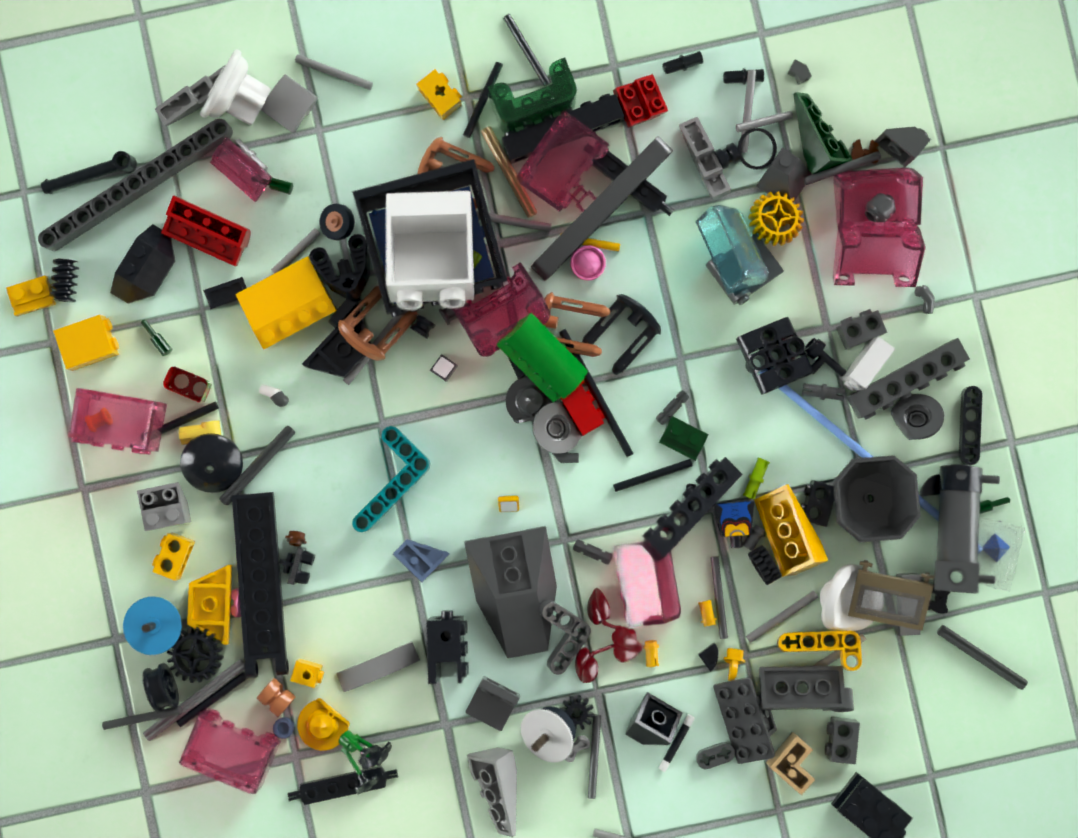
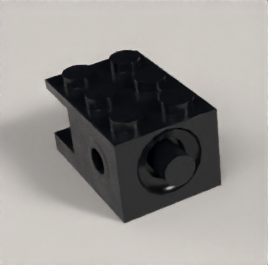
[426,610,469,684]
[831,772,913,838]

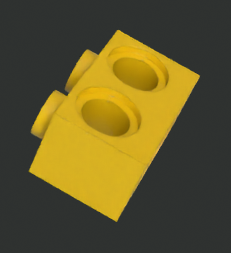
[152,532,195,581]

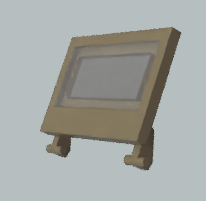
[848,560,934,631]

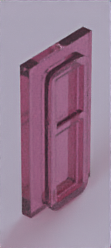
[210,137,272,202]

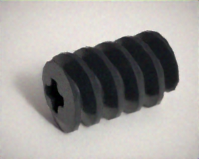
[49,258,79,302]

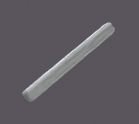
[143,659,245,741]

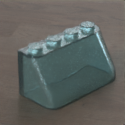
[696,205,769,294]

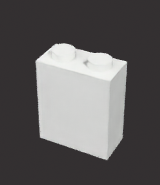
[841,336,895,391]

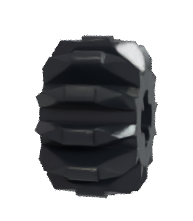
[560,694,594,730]

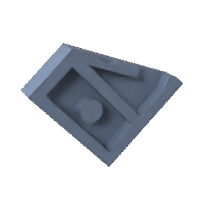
[393,539,449,583]

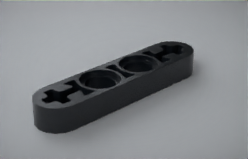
[959,386,982,465]

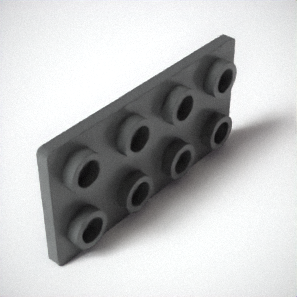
[713,677,777,764]

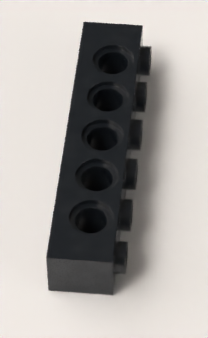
[640,457,743,562]

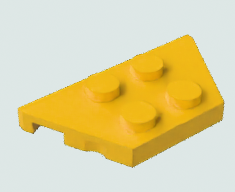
[187,565,232,645]

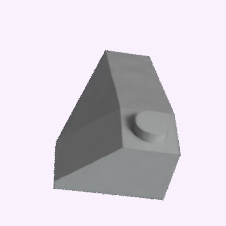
[467,747,517,837]

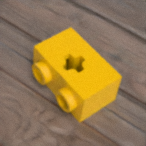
[416,69,462,120]

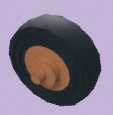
[319,203,355,241]

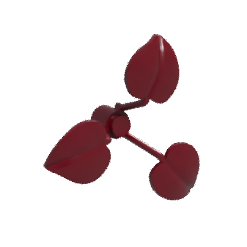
[575,588,644,683]

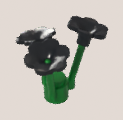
[338,730,392,794]

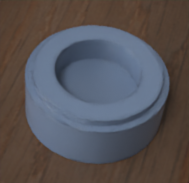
[273,717,295,739]

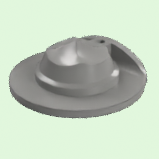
[533,402,582,454]

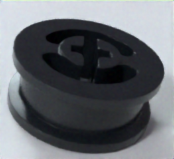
[143,663,179,713]

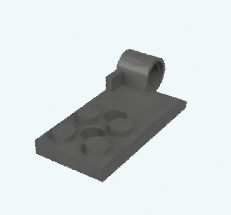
[759,666,854,712]

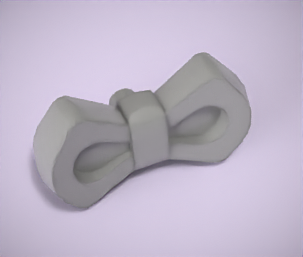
[565,736,590,762]

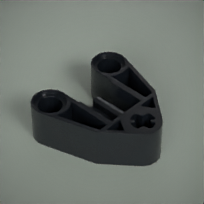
[309,234,370,300]

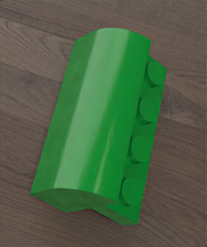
[496,313,588,402]

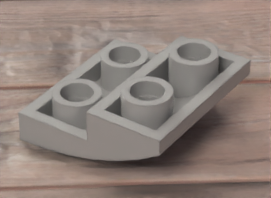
[261,74,318,133]

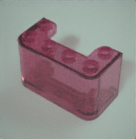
[517,110,609,212]
[452,262,551,357]
[68,388,167,455]
[179,709,281,794]

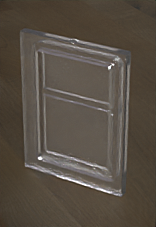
[960,517,1025,592]

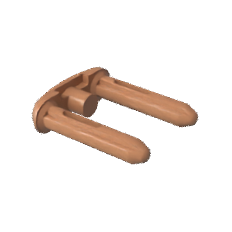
[417,137,495,209]
[338,285,418,361]
[537,292,610,357]

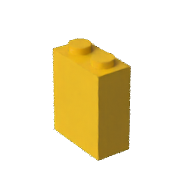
[53,315,119,371]

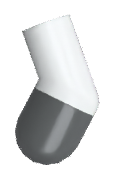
[259,384,289,407]

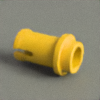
[698,600,717,627]
[643,640,659,667]

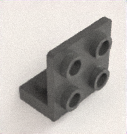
[466,676,520,731]

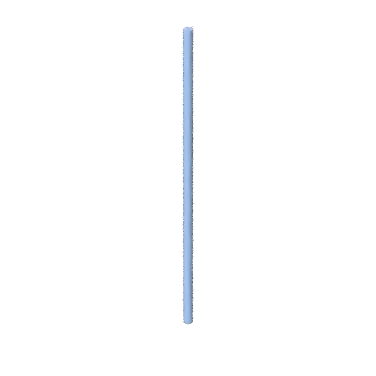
[760,370,983,554]

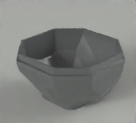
[833,455,921,542]

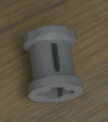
[439,307,465,325]

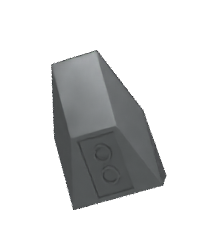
[464,526,557,658]

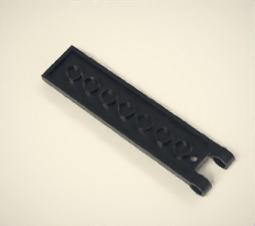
[232,492,289,678]

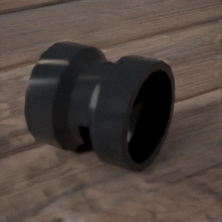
[714,143,741,169]

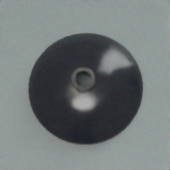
[180,433,243,493]

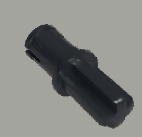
[662,51,703,74]
[723,68,764,85]

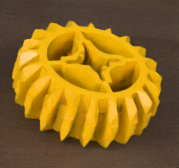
[748,191,804,246]

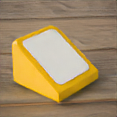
[498,496,519,512]

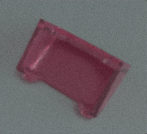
[833,167,923,233]

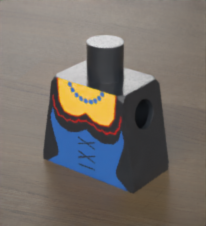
[713,501,754,548]

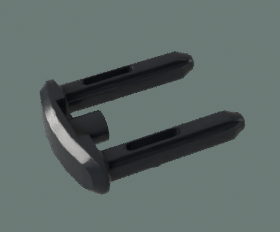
[582,294,661,375]

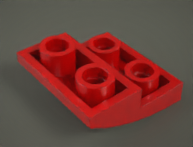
[613,74,668,128]

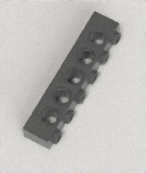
[846,338,970,420]

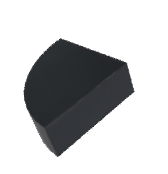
[920,474,940,496]
[698,642,718,672]

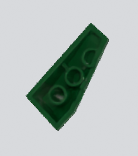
[793,92,852,174]

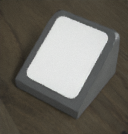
[430,354,458,382]

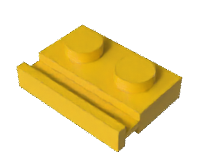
[6,275,56,316]

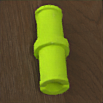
[742,457,770,500]

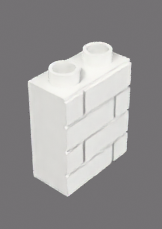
[386,191,474,310]

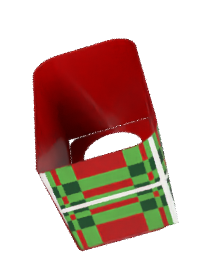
[163,366,213,402]

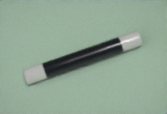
[658,714,695,772]

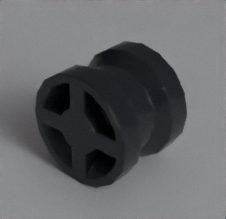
[410,314,436,339]

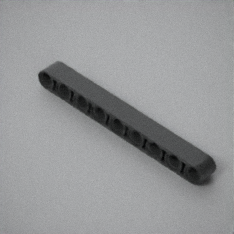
[531,136,673,281]

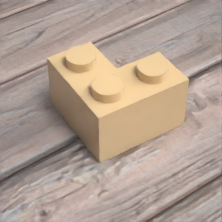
[766,732,815,796]

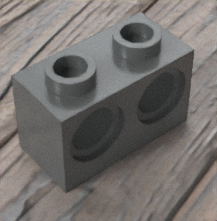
[836,309,888,350]
[824,717,860,764]

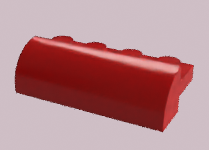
[161,195,251,266]

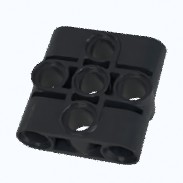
[736,317,814,395]

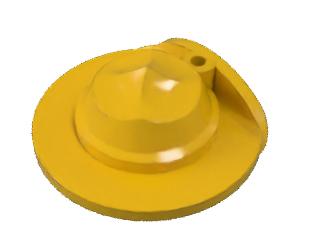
[297,698,350,751]

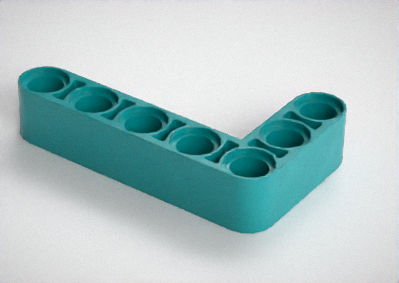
[352,426,431,532]

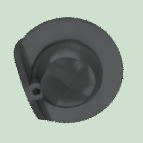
[506,376,556,423]
[891,394,944,440]

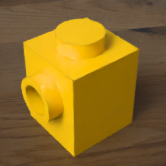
[290,658,325,688]

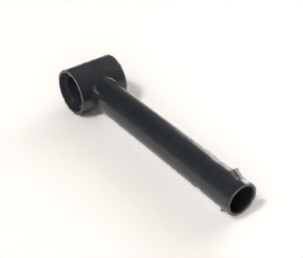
[41,151,137,194]

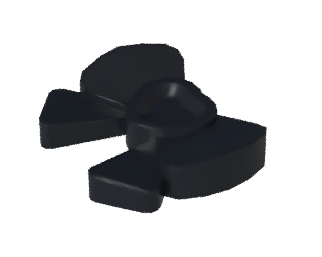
[928,584,950,614]

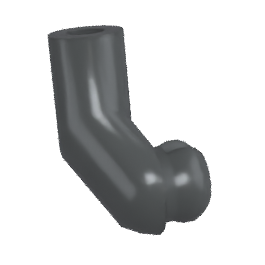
[914,285,935,314]
[552,452,579,463]

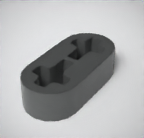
[696,742,735,769]

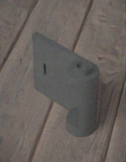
[706,233,784,305]

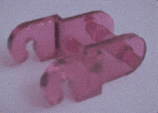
[568,184,597,213]

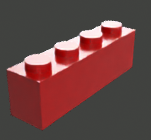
[560,381,605,436]

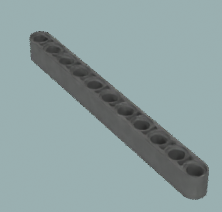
[38,119,233,251]

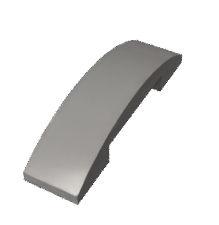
[336,641,420,692]

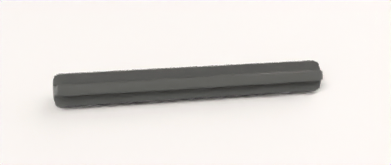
[220,426,295,506]
[937,625,1028,690]

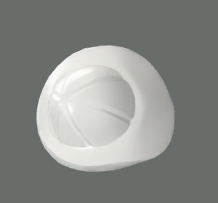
[820,564,884,631]

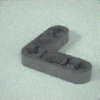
[539,600,591,675]

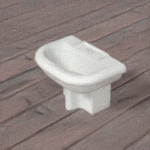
[200,49,271,126]

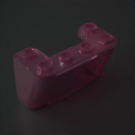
[833,220,926,287]

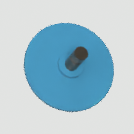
[123,596,182,655]

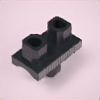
[279,546,316,585]

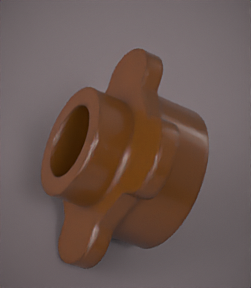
[285,531,307,547]

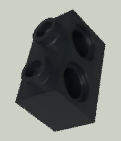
[801,480,835,527]

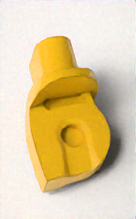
[723,648,745,681]

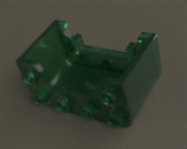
[488,57,577,133]

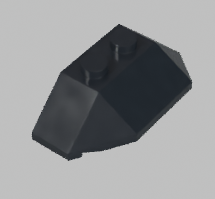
[110,224,175,304]

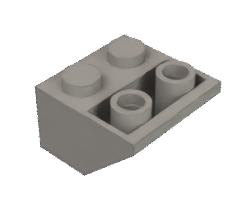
[137,482,191,531]

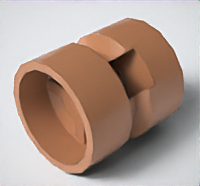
[256,678,296,717]

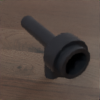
[804,338,847,377]

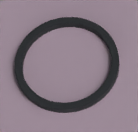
[737,128,777,170]

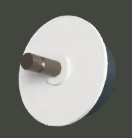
[521,706,576,763]

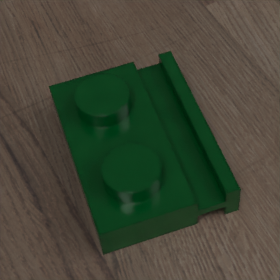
[659,416,709,461]

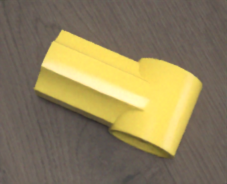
[179,421,221,445]

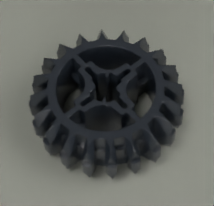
[167,627,224,683]

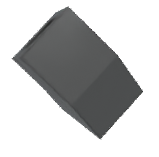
[787,59,812,85]

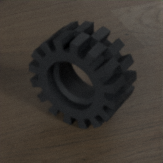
[748,545,782,585]

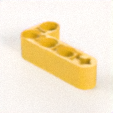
[777,631,862,671]

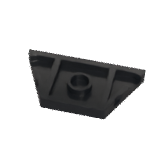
[302,307,371,378]

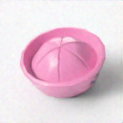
[570,245,606,280]

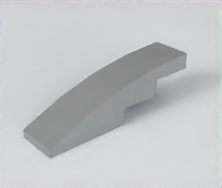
[155,65,226,126]
[679,117,731,201]

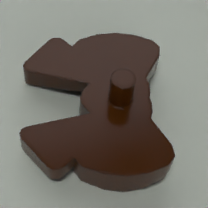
[850,139,879,164]

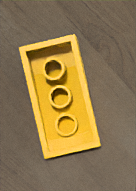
[754,484,828,577]

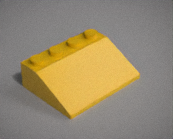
[236,256,337,350]

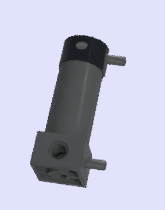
[934,464,1000,594]

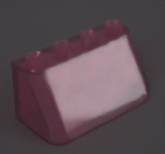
[614,537,681,628]

